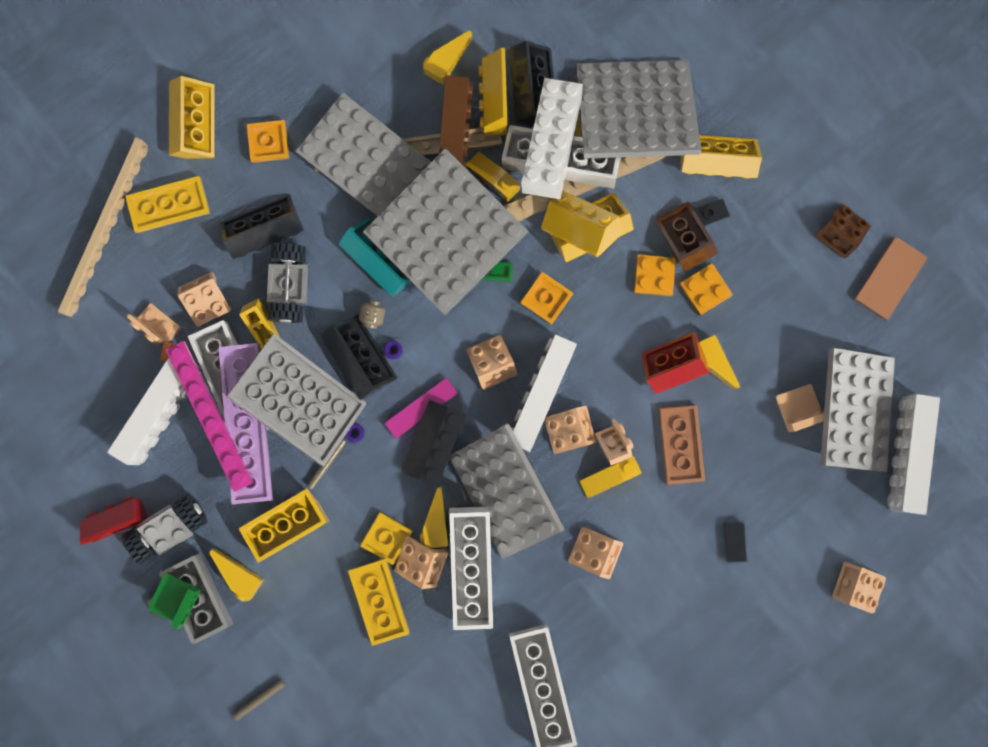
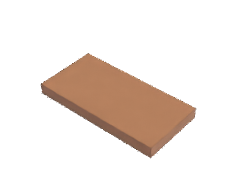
[854,237,928,321]
[658,405,705,485]

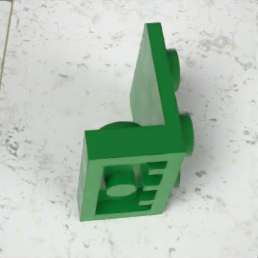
[148,573,202,629]

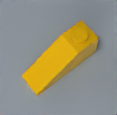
[422,31,472,85]
[467,151,520,203]
[239,298,280,349]
[699,335,740,390]
[579,456,642,498]
[420,487,449,549]
[209,548,264,602]

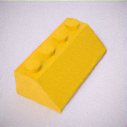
[479,48,507,136]
[169,76,214,159]
[680,135,762,179]
[541,190,623,257]
[550,192,634,262]
[238,488,330,563]

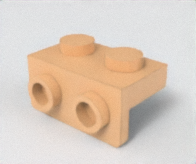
[595,419,633,465]

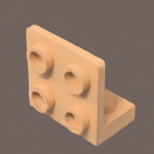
[178,271,231,327]
[127,303,182,345]
[466,335,518,390]
[775,384,824,432]
[544,406,597,454]
[568,527,624,579]
[394,537,449,589]
[832,561,886,614]

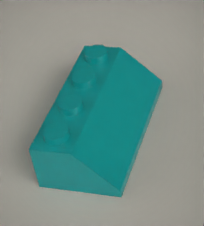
[339,217,411,297]

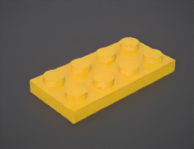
[126,176,210,233]
[348,558,410,646]

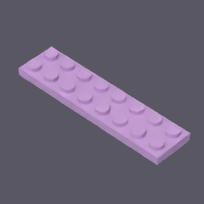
[218,343,273,504]

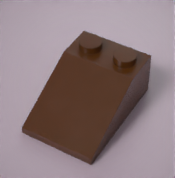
[655,201,718,272]

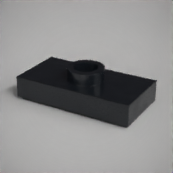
[694,199,730,226]

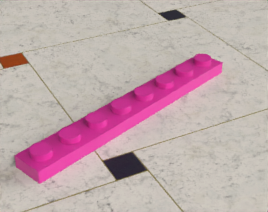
[166,341,254,492]

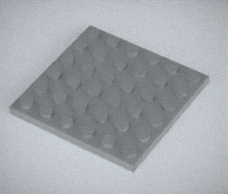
[576,60,701,158]
[363,148,528,315]

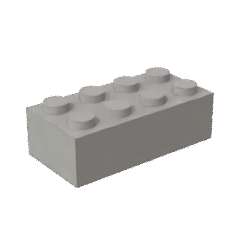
[159,553,234,645]

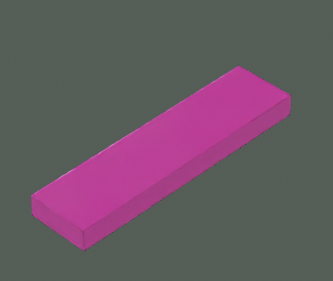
[385,378,458,439]

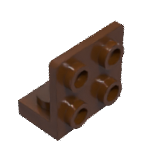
[815,203,871,259]

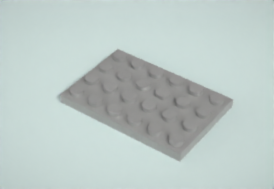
[296,93,431,217]
[226,334,367,467]
[820,348,895,472]
[449,423,565,559]

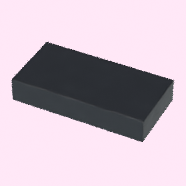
[724,522,747,563]

